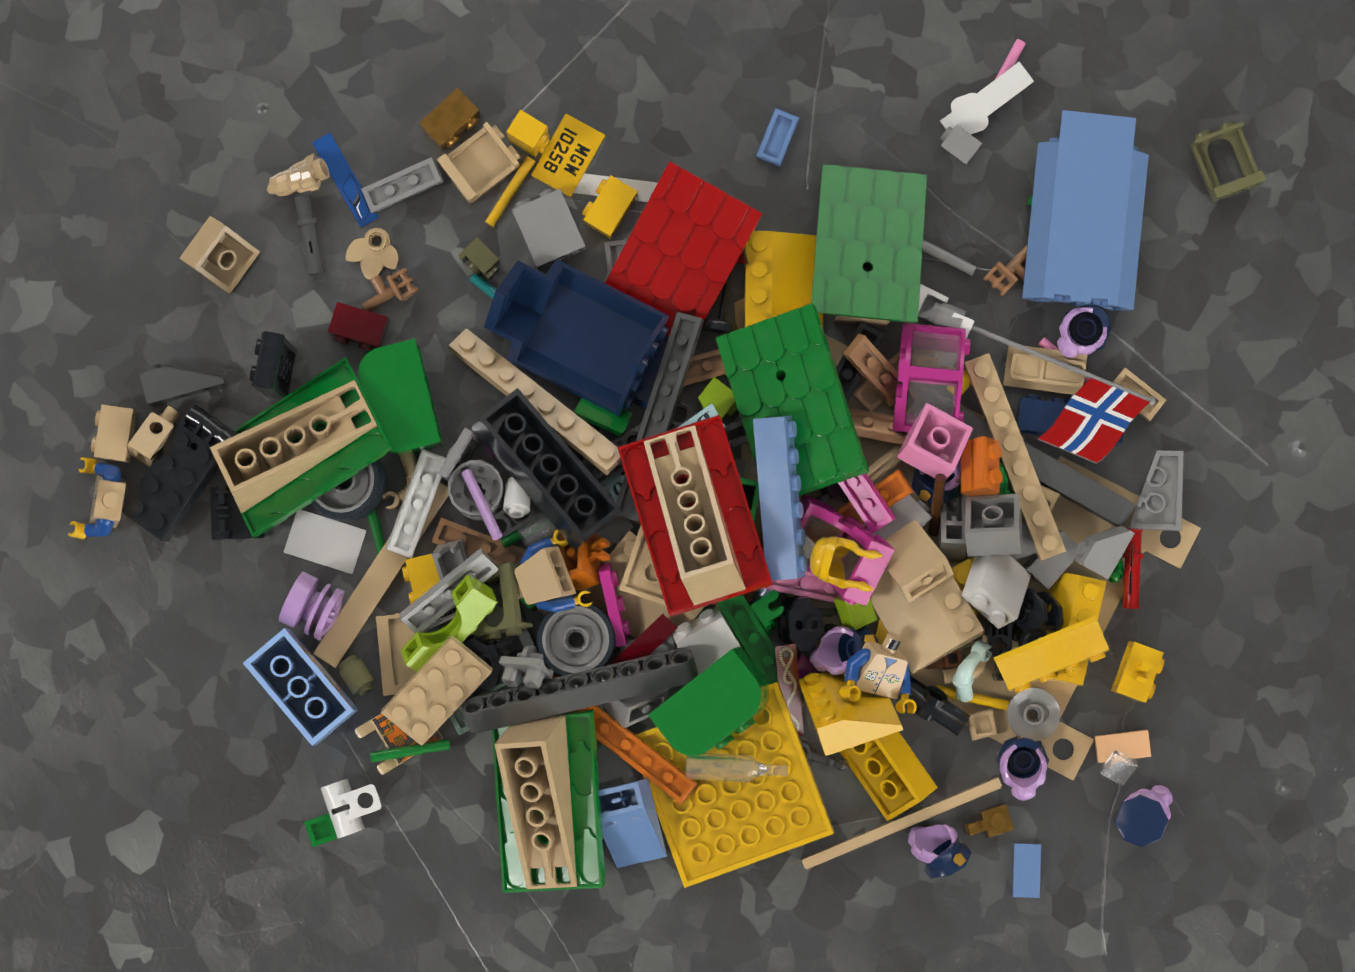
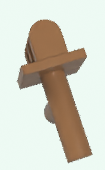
[983,245,1027,296]
[362,268,419,311]

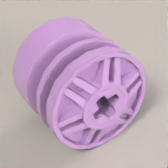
[279,571,345,641]

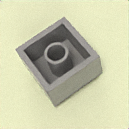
[965,494,1022,556]

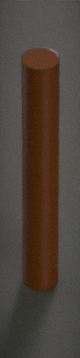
[928,474,946,536]

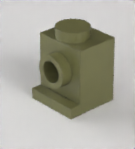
[458,237,500,279]

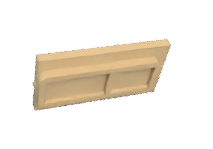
[1003,345,1087,395]
[376,613,416,696]

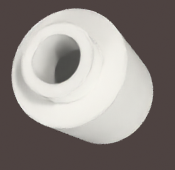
[503,477,531,518]

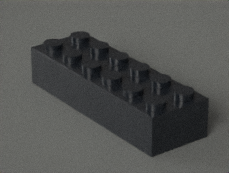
[471,388,622,550]

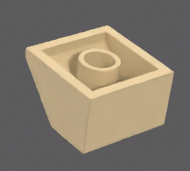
[179,216,260,294]

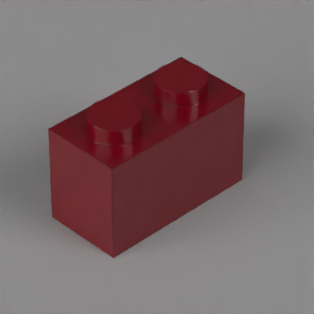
[328,302,390,352]

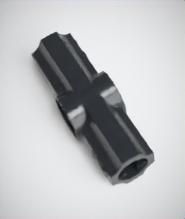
[899,675,970,736]

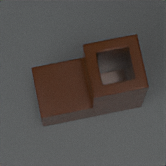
[926,649,962,670]

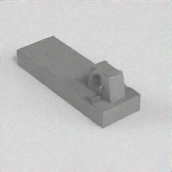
[362,157,444,213]

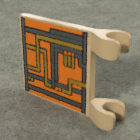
[355,713,443,775]

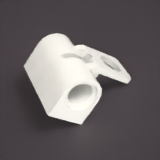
[320,779,382,838]

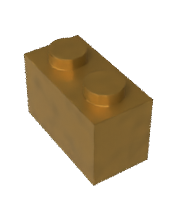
[419,87,480,151]

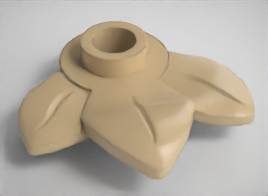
[346,228,399,280]

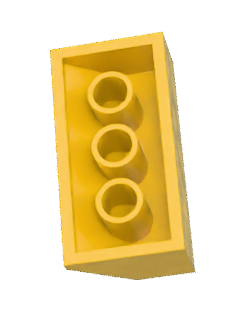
[1038,573,1106,686]
[839,732,938,822]

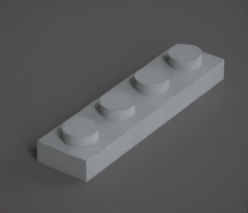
[399,548,499,633]

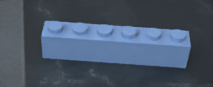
[753,415,808,580]

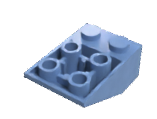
[599,778,667,868]

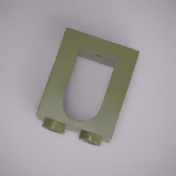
[1190,121,1266,203]
[474,563,533,641]

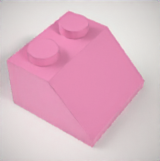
[897,403,973,479]

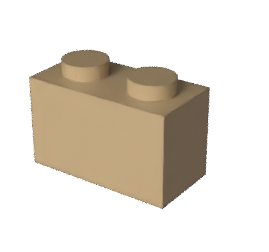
[91,405,138,463]

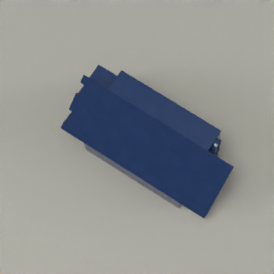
[484,259,670,416]

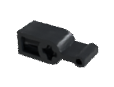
[985,618,1012,681]

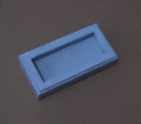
[756,108,800,167]
[1012,843,1041,898]

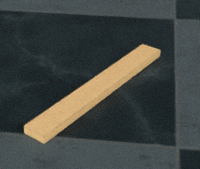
[313,482,449,668]
[800,777,1002,869]

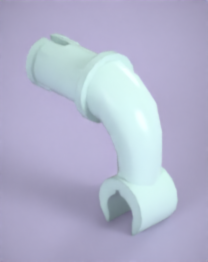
[952,640,993,702]

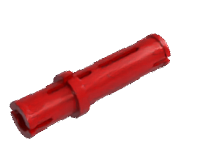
[1122,528,1144,609]

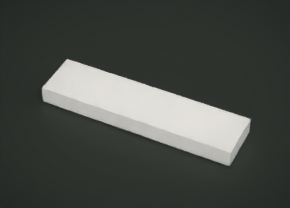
[386,449,446,558]

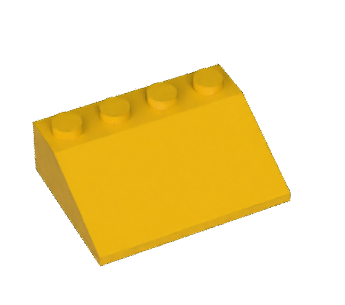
[744,231,823,328]
[994,616,1109,694]
[799,672,903,756]

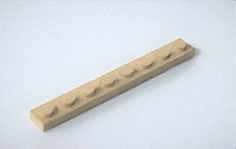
[448,328,621,475]
[964,353,1066,561]

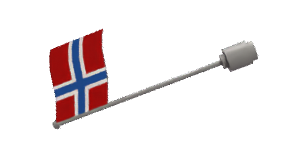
[928,302,1156,464]

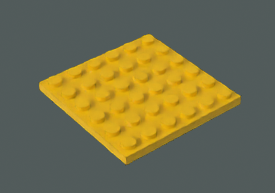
[636,682,835,888]

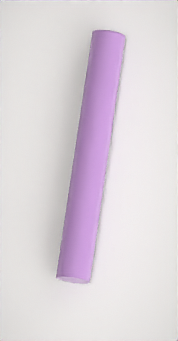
[462,469,502,540]

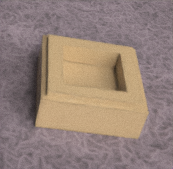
[967,709,998,741]

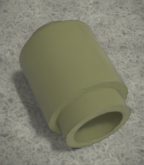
[338,655,375,696]

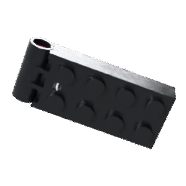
[249,331,297,400]
[122,405,238,542]

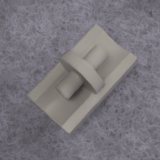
[499,645,554,689]

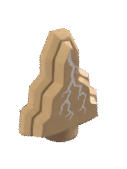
[267,154,330,197]

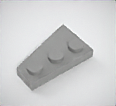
[1128,450,1184,531]

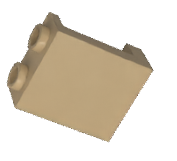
[437,122,520,205]
[885,520,954,603]

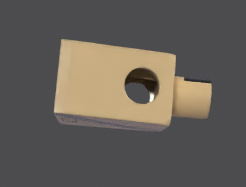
[127,405,179,467]

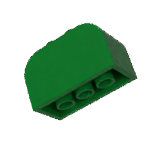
[358,339,444,456]
[648,646,769,756]

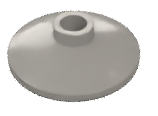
[1007,688,1060,741]

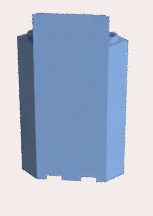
[1022,110,1149,311]

